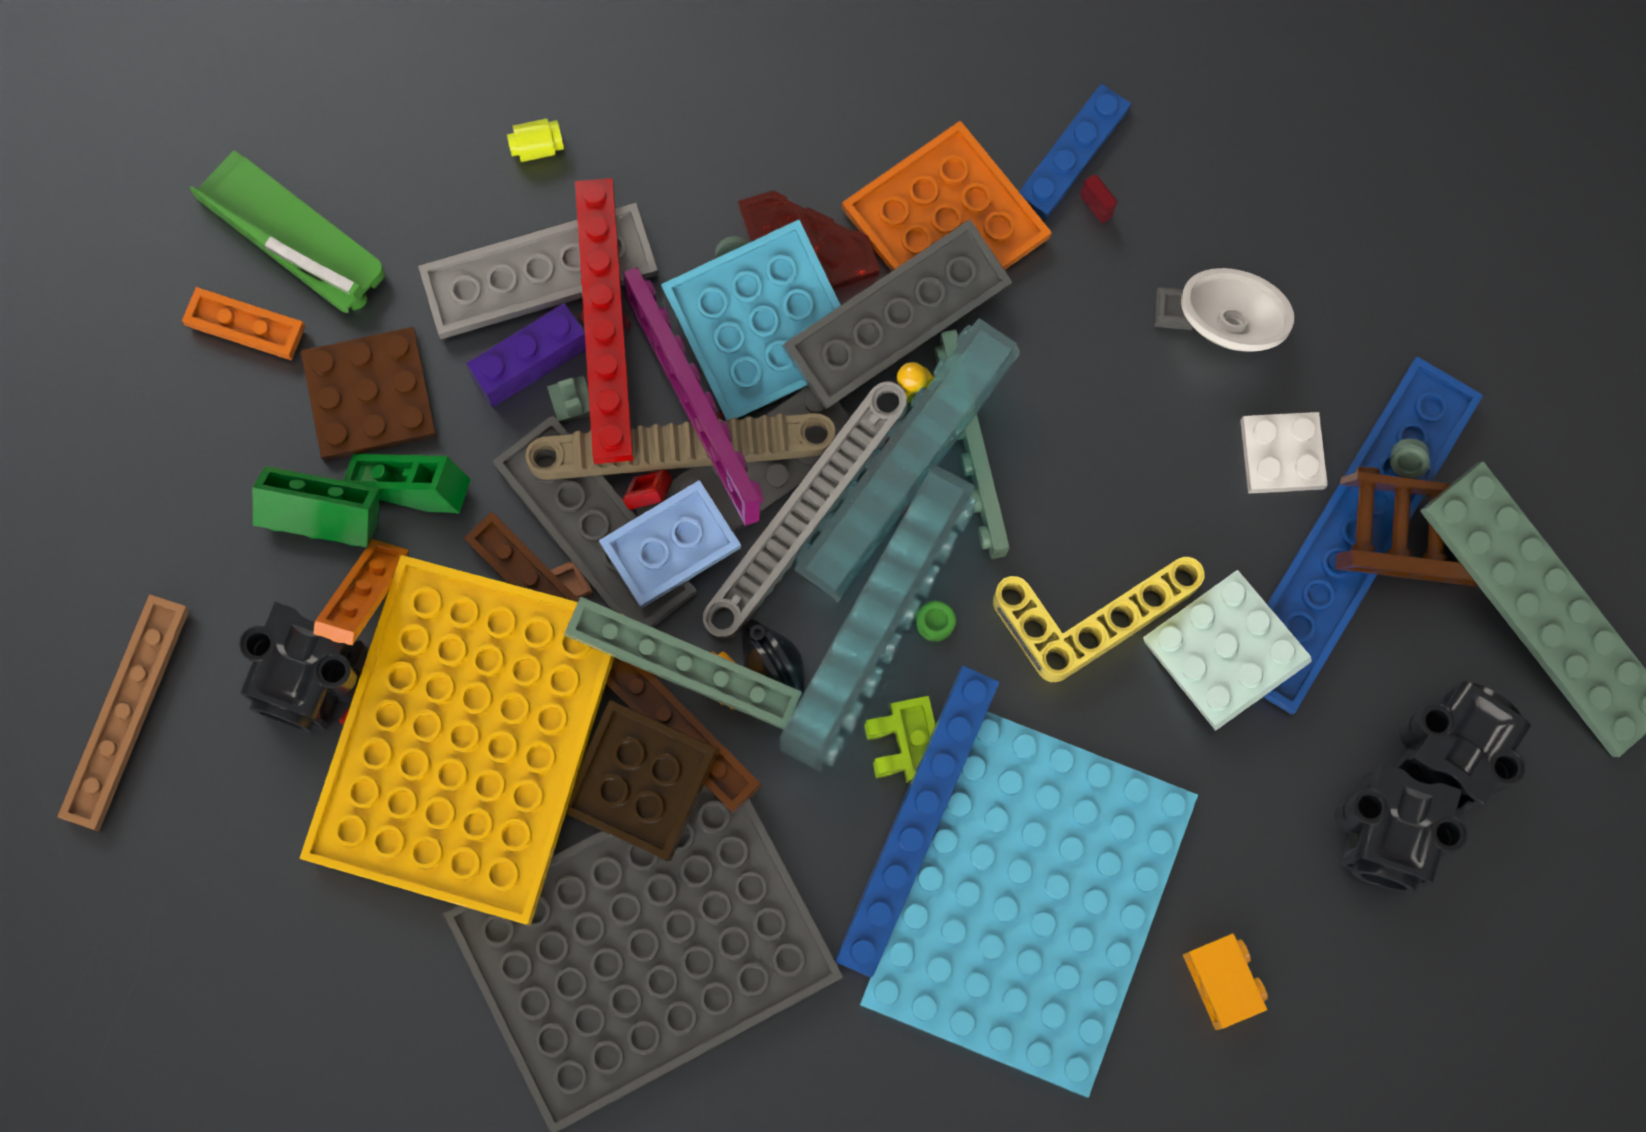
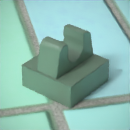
[547,375,590,425]

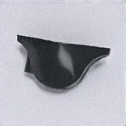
[742,619,806,712]

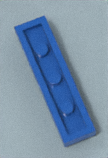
[1019,83,1131,220]

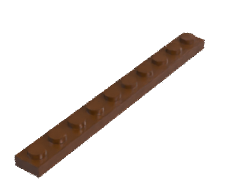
[464,512,762,814]

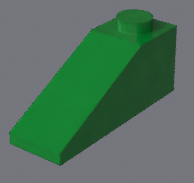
[343,454,471,513]

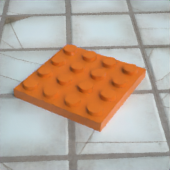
[841,120,1052,272]

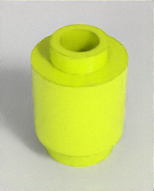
[507,118,564,162]

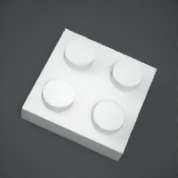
[1241,412,1327,494]

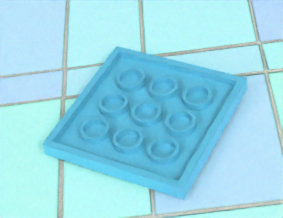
[661,220,841,421]

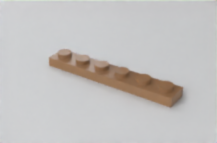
[57,594,190,832]

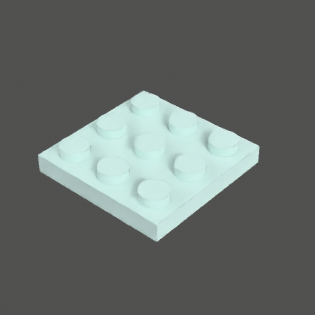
[1143,570,1312,731]

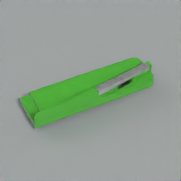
[189,150,385,313]

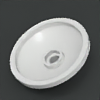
[1181,268,1294,352]

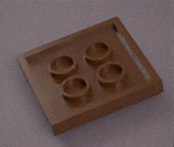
[301,327,437,462]

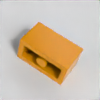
[1183,933,1268,1030]

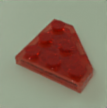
[738,190,880,289]

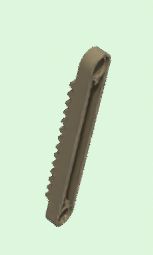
[525,413,836,480]

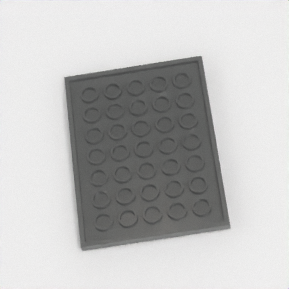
[443,785,843,1132]

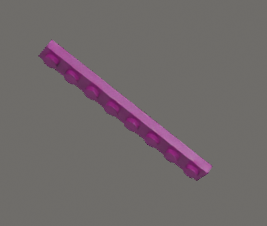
[623,267,764,526]

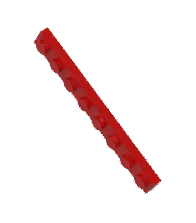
[575,178,634,464]

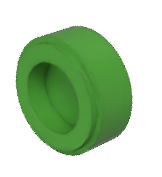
[916,601,956,642]

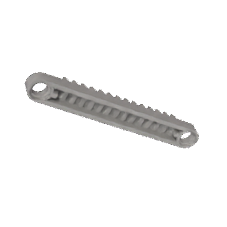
[703,382,908,639]

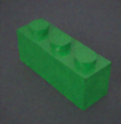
[252,466,379,548]

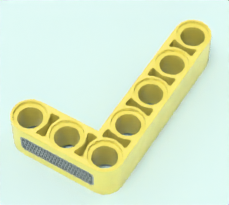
[993,557,1205,682]

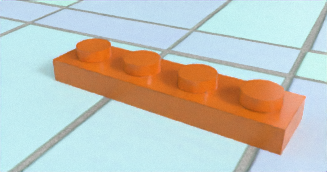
[313,539,409,645]

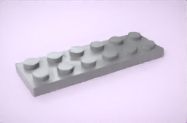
[418,203,658,339]

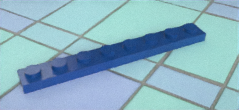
[834,666,999,977]

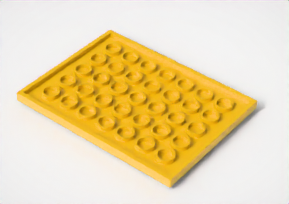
[299,555,624,926]

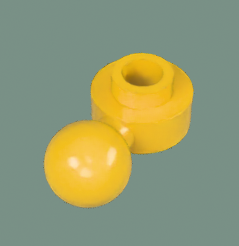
[897,362,936,403]

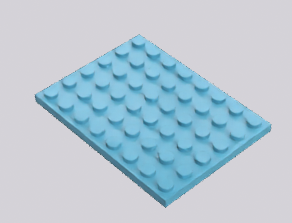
[860,712,1198,1098]

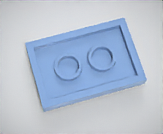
[599,480,741,609]

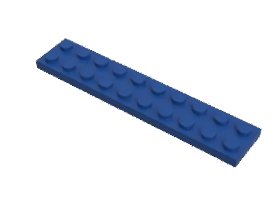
[1263,356,1483,715]

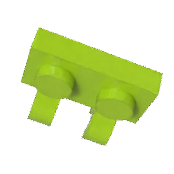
[864,696,936,783]

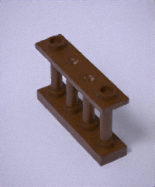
[1335,467,1479,587]

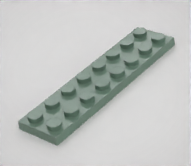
[1420,461,1646,757]

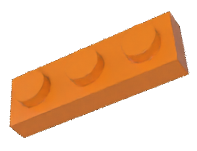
[182,287,306,361]

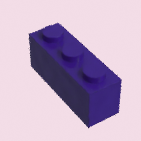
[466,303,586,408]

